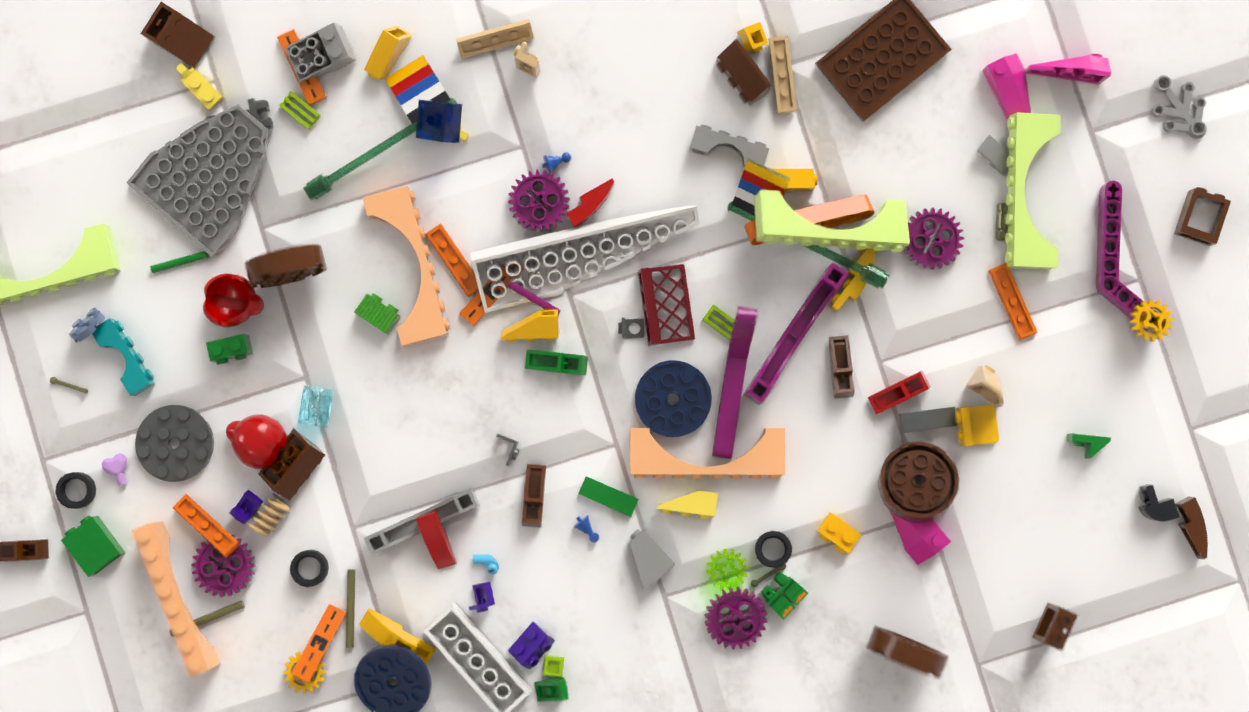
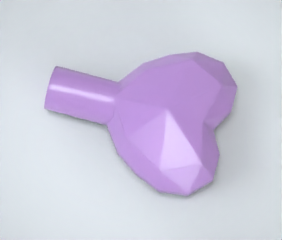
[101,453,127,486]

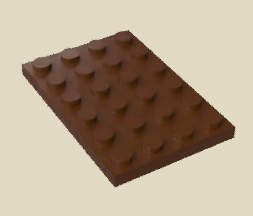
[815,0,952,122]

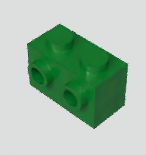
[206,334,253,365]

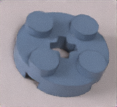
[69,308,105,343]

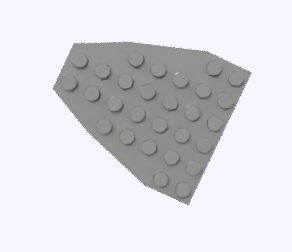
[126,105,269,257]

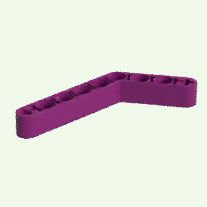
[1096,181,1163,331]
[712,307,758,459]

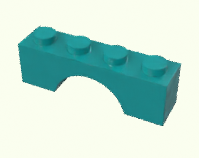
[92,318,155,396]

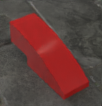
[566,178,614,227]
[868,370,931,414]
[416,510,457,570]

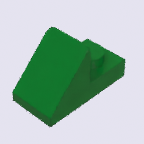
[1067,434,1111,459]
[535,677,569,701]

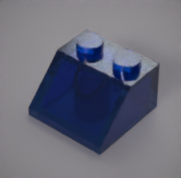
[416,99,462,143]

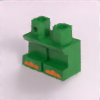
[761,572,808,620]

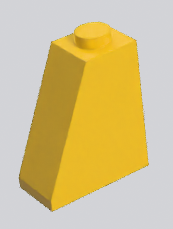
[364,26,412,80]
[772,169,818,193]

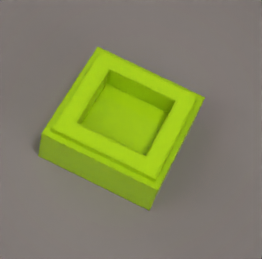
[543,655,564,677]

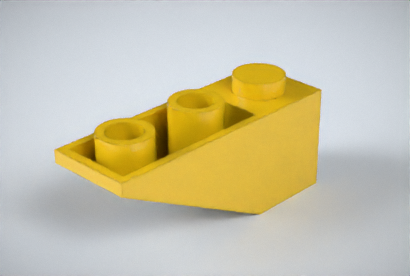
[501,310,559,342]

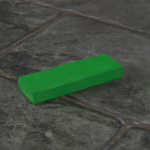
[578,476,639,517]

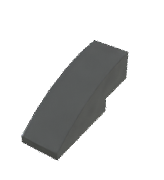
[899,407,957,433]

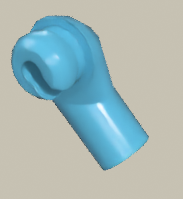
[473,554,499,574]

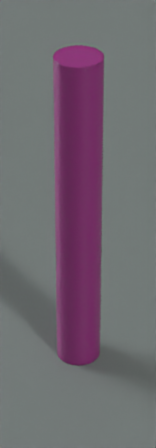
[508,281,561,315]

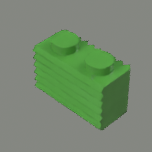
[354,293,400,335]

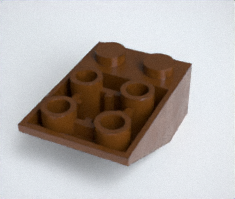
[140,2,215,68]

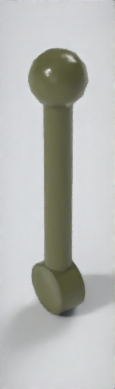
[50,377,88,393]
[751,564,786,587]

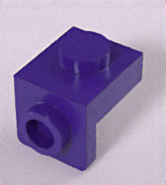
[229,490,264,524]
[469,582,495,613]

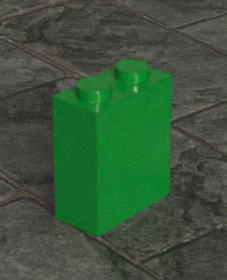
[61,515,125,577]

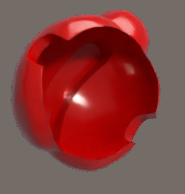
[203,273,264,328]
[226,414,287,469]

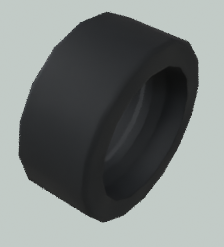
[55,472,96,509]
[755,531,792,568]
[290,550,329,587]

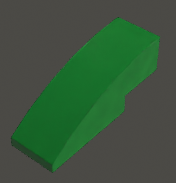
[525,350,588,376]

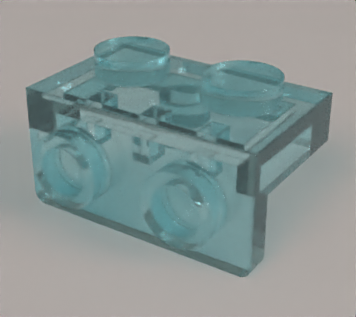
[298,385,333,427]

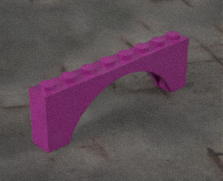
[743,262,849,405]

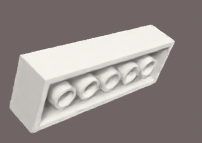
[423,603,532,712]

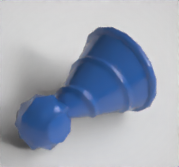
[542,152,571,173]
[573,515,599,543]

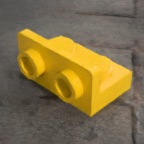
[816,512,862,555]

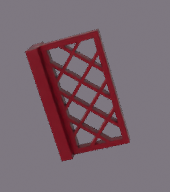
[638,264,695,346]

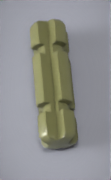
[996,203,1008,240]

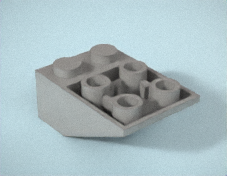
[285,22,357,83]

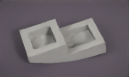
[976,135,1009,176]

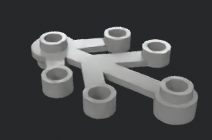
[1151,75,1207,139]

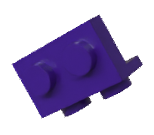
[508,622,555,669]

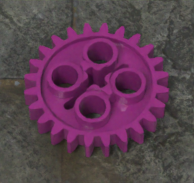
[508,169,570,232]
[905,207,964,270]
[191,535,256,597]
[704,587,768,650]

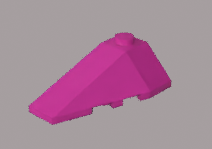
[982,53,1031,121]
[1025,54,1111,85]
[889,510,951,565]

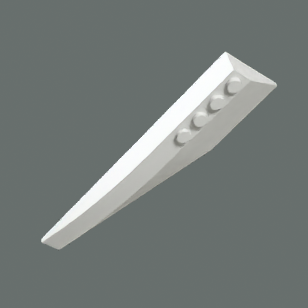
[470,205,700,312]

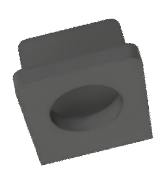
[618,318,644,339]
[496,434,520,466]

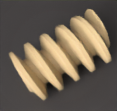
[248,493,290,536]

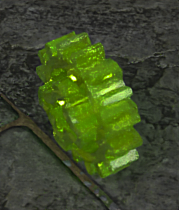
[706,548,748,590]

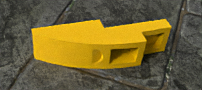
[829,248,876,312]
[359,608,436,664]

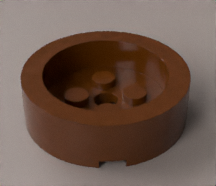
[244,245,327,288]
[878,442,959,523]
[866,625,949,679]

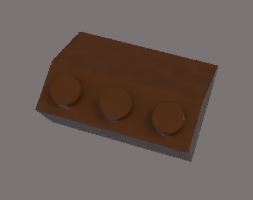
[716,39,772,106]
[258,428,325,501]

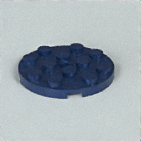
[635,360,712,437]
[354,645,432,712]

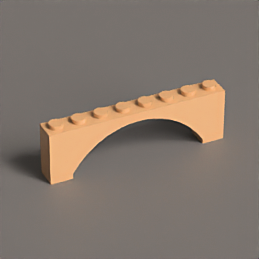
[363,186,450,347]
[630,428,785,479]
[132,521,221,678]

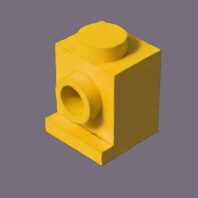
[736,22,768,54]

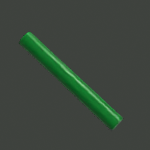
[150,251,208,273]

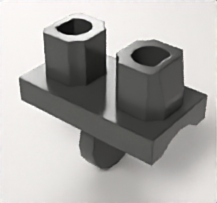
[246,98,274,130]

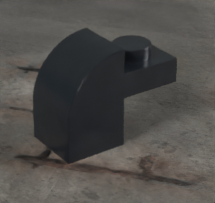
[1138,484,1179,522]

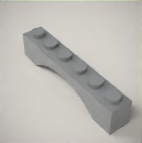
[364,488,480,555]

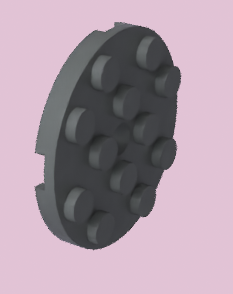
[135,405,214,482]

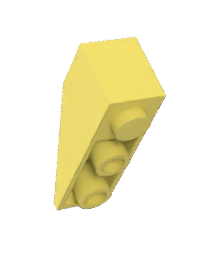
[657,490,718,519]

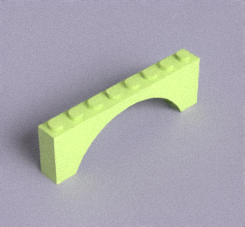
[1005,112,1061,269]
[754,190,910,252]
[0,224,121,306]

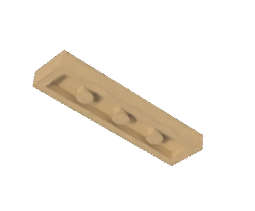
[456,19,534,59]
[768,36,797,114]

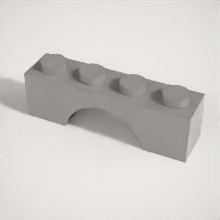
[689,125,769,168]

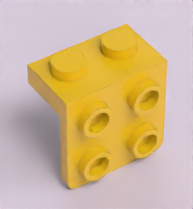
[955,405,999,446]

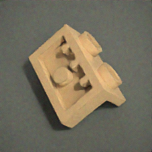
[514,41,540,78]

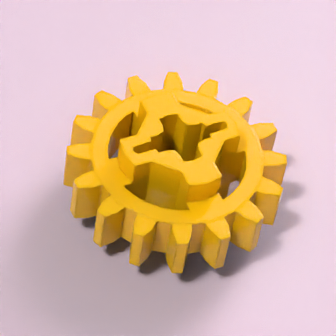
[1129,299,1174,342]
[283,652,327,694]

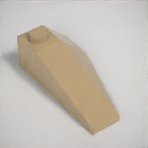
[966,365,1004,407]

